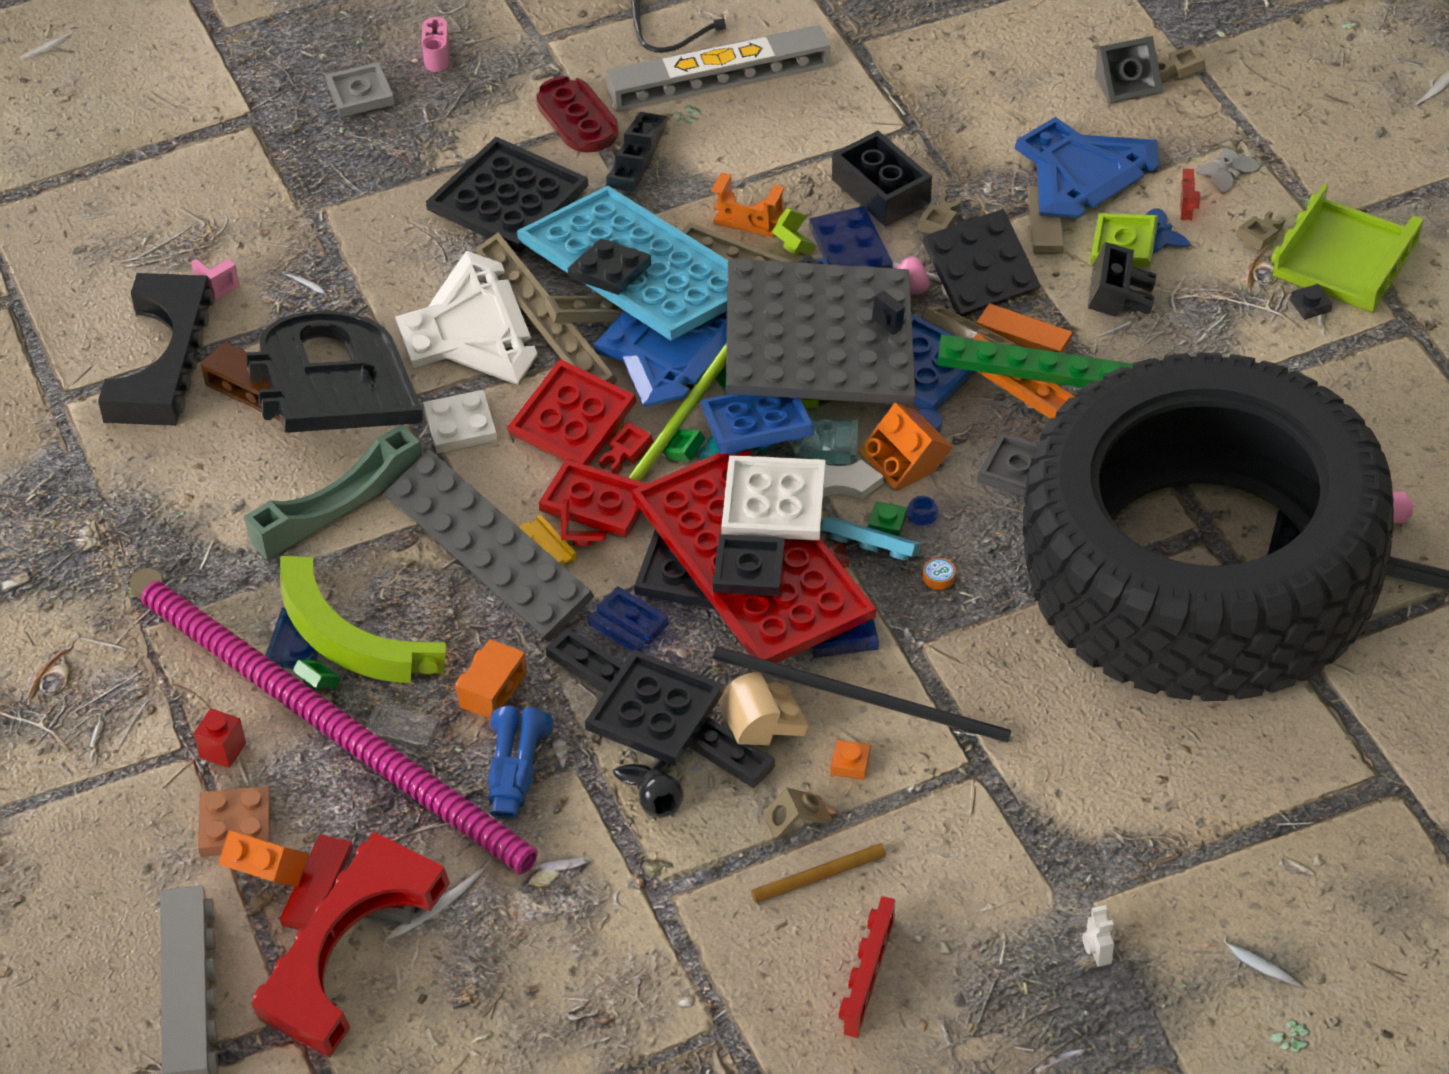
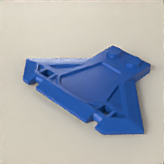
[1015,117,1159,218]
[594,311,727,408]

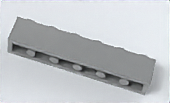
[160,885,219,1074]

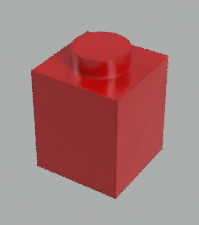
[193,708,246,768]

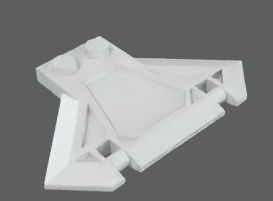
[395,251,538,385]

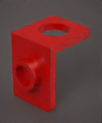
[561,499,607,546]

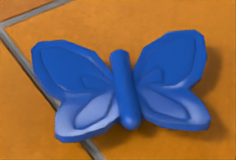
[1146,208,1190,254]

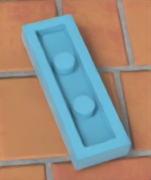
[821,517,923,561]

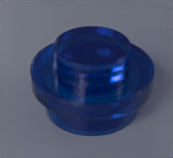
[906,496,939,526]

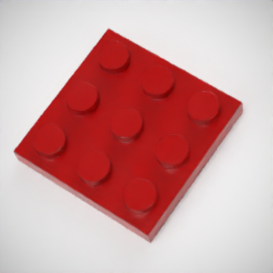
[507,359,637,466]

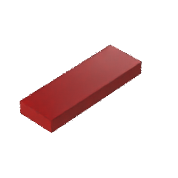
[280,834,353,930]

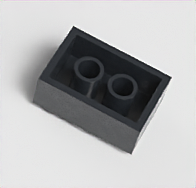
[832,131,932,227]

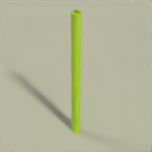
[628,344,726,482]

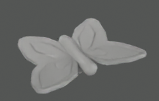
[1196,148,1260,193]

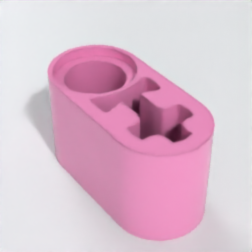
[422,17,450,72]

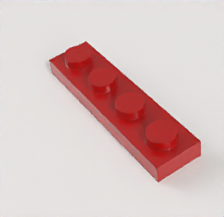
[839,896,895,1038]

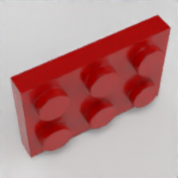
[538,459,646,538]

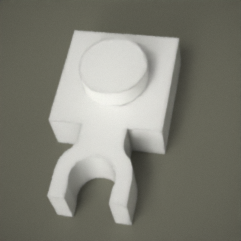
[1082,905,1114,967]

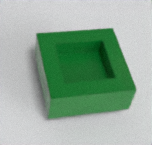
[662,429,706,462]
[868,501,907,537]
[293,660,341,691]

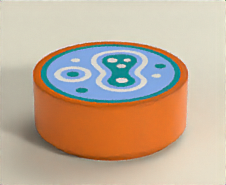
[923,558,956,590]

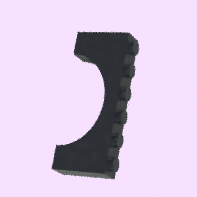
[98,273,215,426]

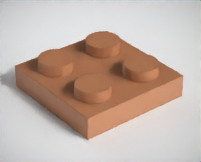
[198,786,271,857]

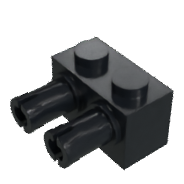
[1088,242,1157,317]

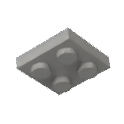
[325,62,394,117]

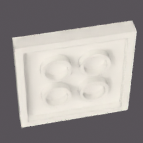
[721,455,825,540]

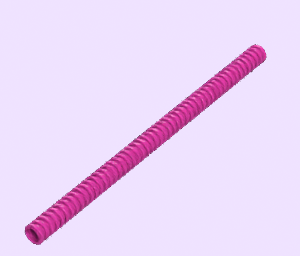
[141,580,538,875]

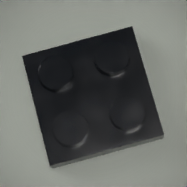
[567,238,651,295]
[713,534,785,596]

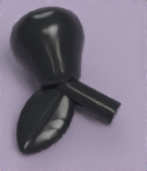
[613,760,684,818]

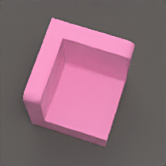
[191,259,240,300]

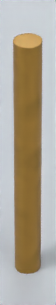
[751,843,886,903]

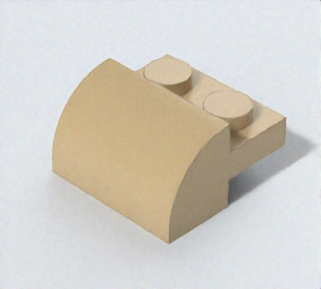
[719,672,808,745]

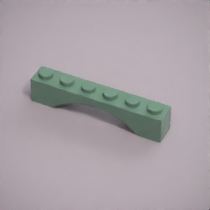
[244,425,422,560]

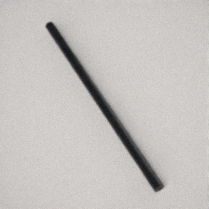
[713,646,1011,743]

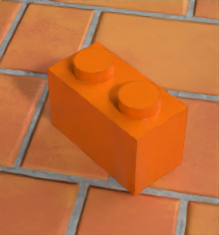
[455,639,527,719]
[219,830,308,887]

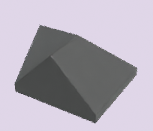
[1095,36,1163,103]

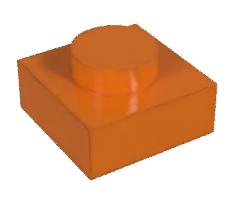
[831,740,871,780]

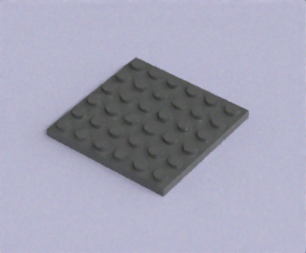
[726,258,915,405]

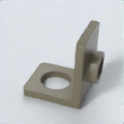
[764,788,832,839]

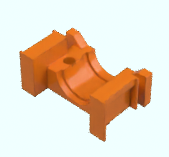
[711,172,785,238]

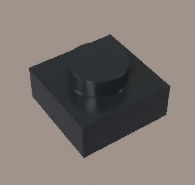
[1290,284,1333,320]
[872,291,906,335]

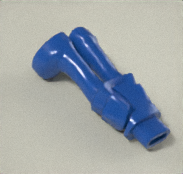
[488,706,554,819]

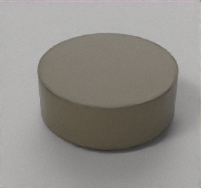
[130,568,163,600]

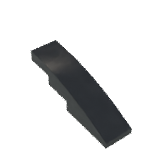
[606,112,667,192]

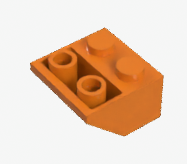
[858,402,953,490]

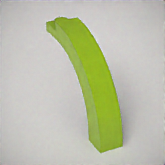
[280,556,446,683]

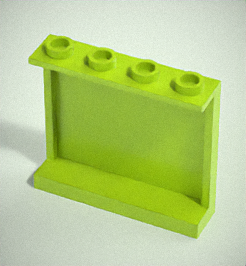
[1271,184,1424,313]

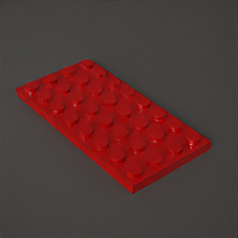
[632,449,876,663]

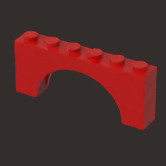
[251,832,450,1057]

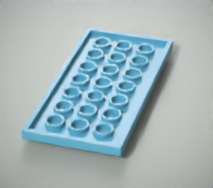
[517,186,728,341]

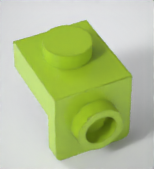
[772,208,817,255]

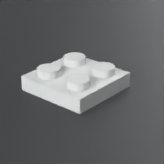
[423,390,497,454]

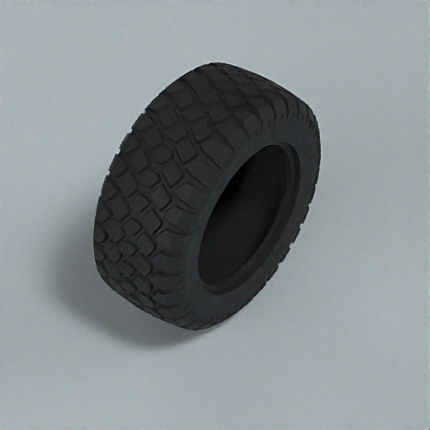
[1023,352,1394,701]

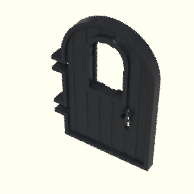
[246,311,423,433]

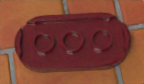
[536,76,618,152]

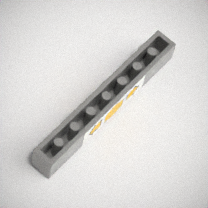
[606,25,830,112]

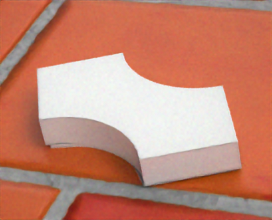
[823,460,884,500]

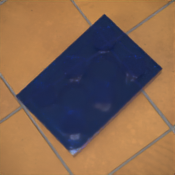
[809,206,893,268]

